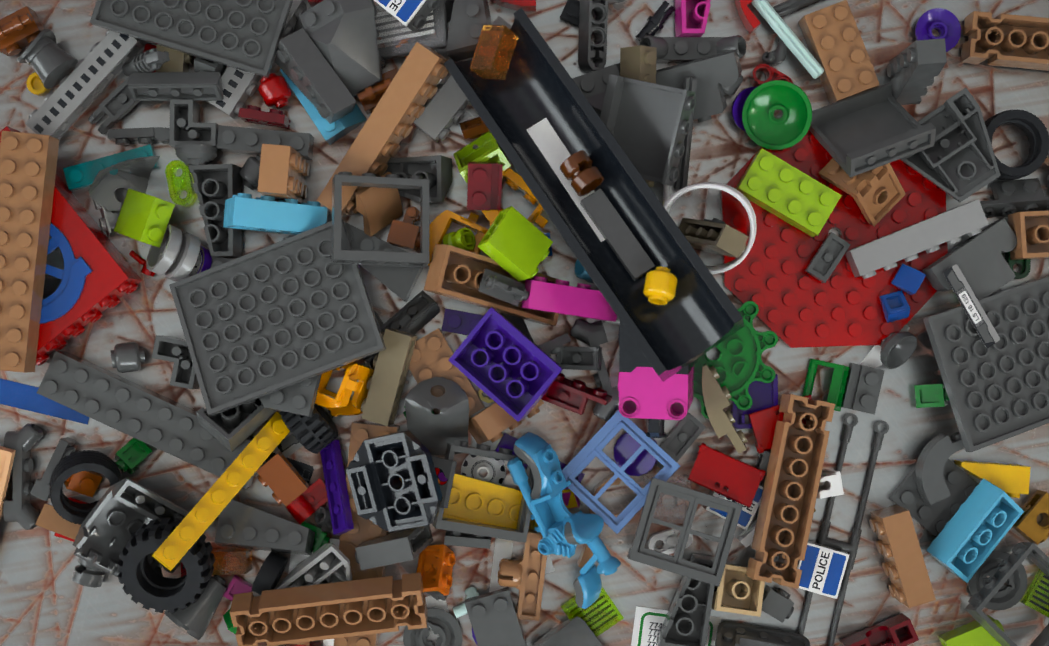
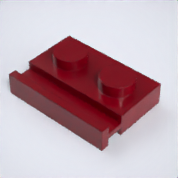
[238,105,291,129]
[467,162,503,211]

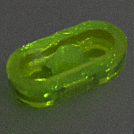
[165,160,195,206]

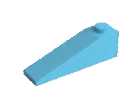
[280,69,367,145]

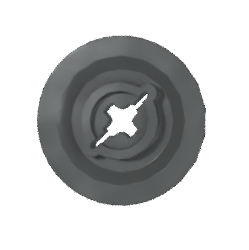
[967,551,1027,610]
[403,607,463,646]

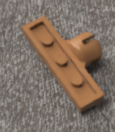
[498,529,547,621]

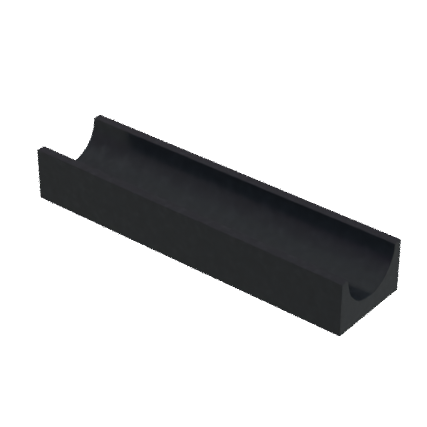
[444,8,744,382]

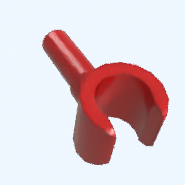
[129,250,155,277]

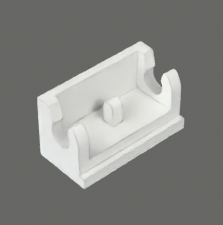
[817,469,844,499]

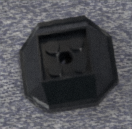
[346,430,443,532]

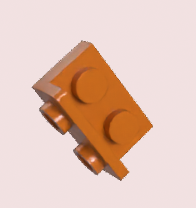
[416,544,456,596]

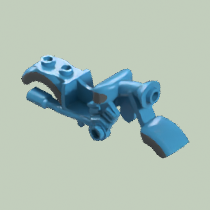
[507,432,621,609]

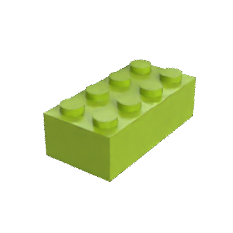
[735,148,842,237]

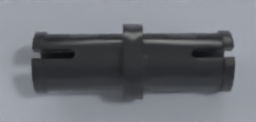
[635,1,675,41]

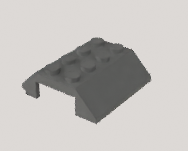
[73,478,189,577]

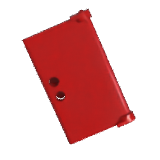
[748,395,812,454]
[688,443,766,508]

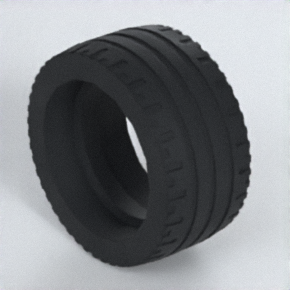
[985,110,1049,180]
[50,450,122,525]

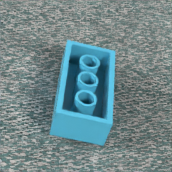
[223,193,328,235]
[926,478,1024,583]

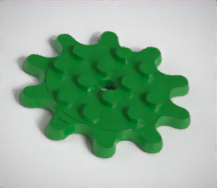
[694,301,778,419]

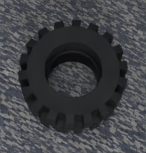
[280,403,339,454]

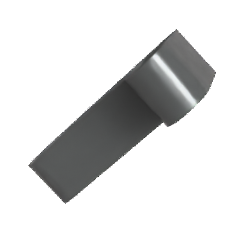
[578,0,625,72]

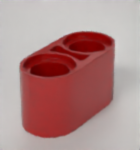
[749,64,793,87]

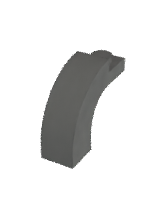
[915,432,965,505]

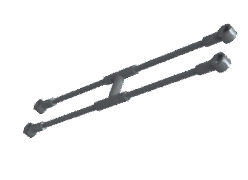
[798,413,889,646]

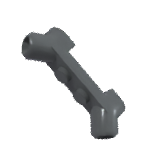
[640,35,746,64]
[570,318,619,421]
[3,423,43,530]

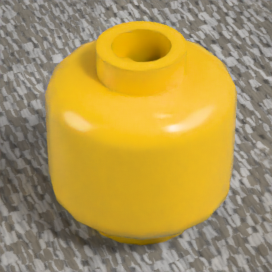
[643,267,678,305]

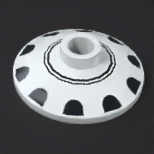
[461,454,506,485]

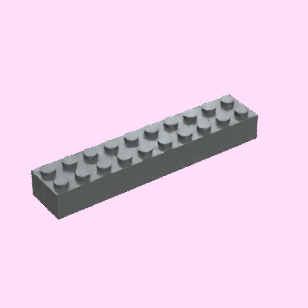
[37,351,259,489]

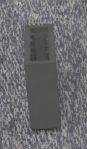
[355,525,433,570]

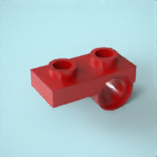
[285,477,328,524]

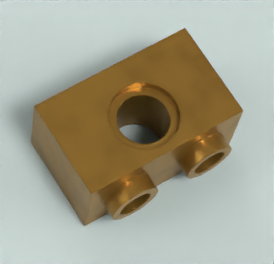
[1012,490,1049,545]

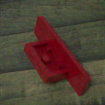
[541,373,612,415]

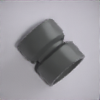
[72,556,105,588]

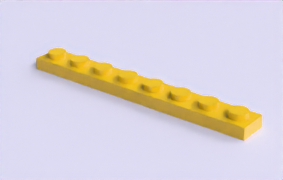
[152,412,290,571]

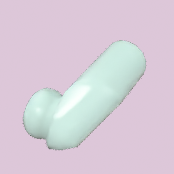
[453,587,479,618]

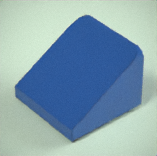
[891,264,926,295]
[880,290,910,323]

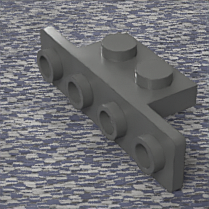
[980,178,1049,218]

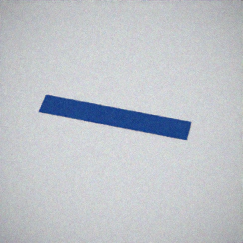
[0,378,89,425]

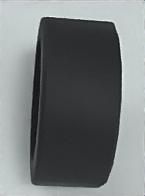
[252,551,288,595]

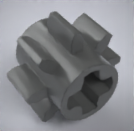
[315,503,332,533]

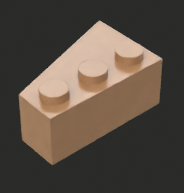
[468,399,544,444]

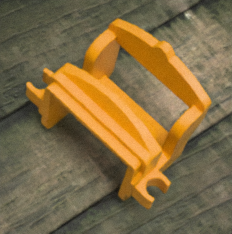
[481,167,548,229]
[428,210,488,266]
[315,362,374,417]

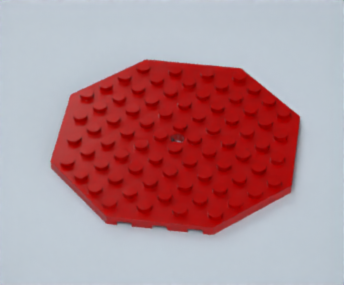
[720,130,948,348]

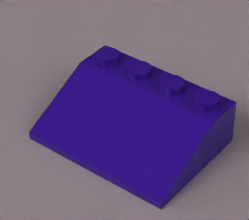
[449,307,563,422]

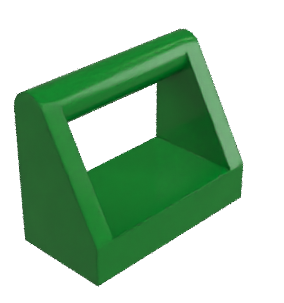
[802,359,850,412]

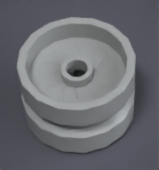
[146,224,201,282]

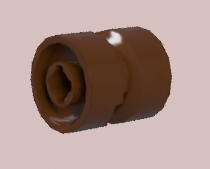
[560,150,604,196]

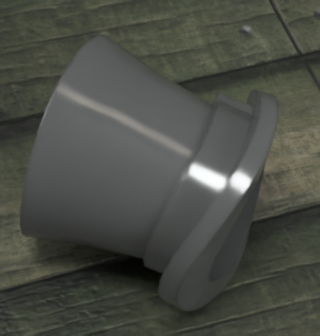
[17,29,78,89]

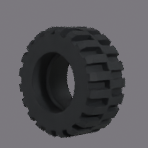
[117,518,215,613]

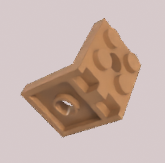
[819,158,906,226]

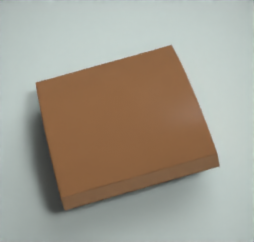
[355,172,403,237]

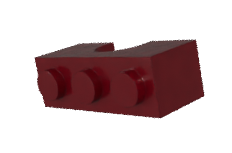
[840,613,919,646]

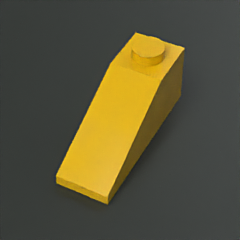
[954,460,1030,498]

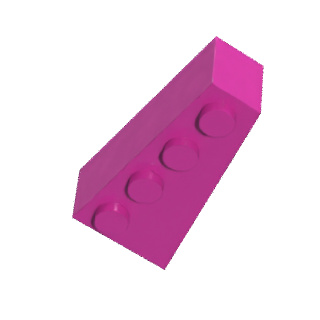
[674,0,711,37]
[521,276,617,322]

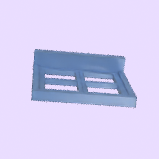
[562,410,680,534]

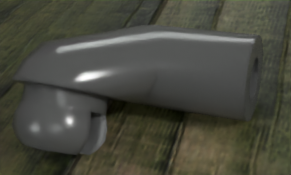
[762,39,789,66]

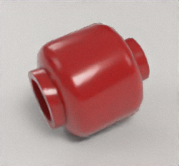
[258,73,292,109]

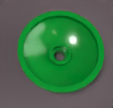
[742,80,812,150]

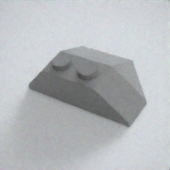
[275,543,352,589]

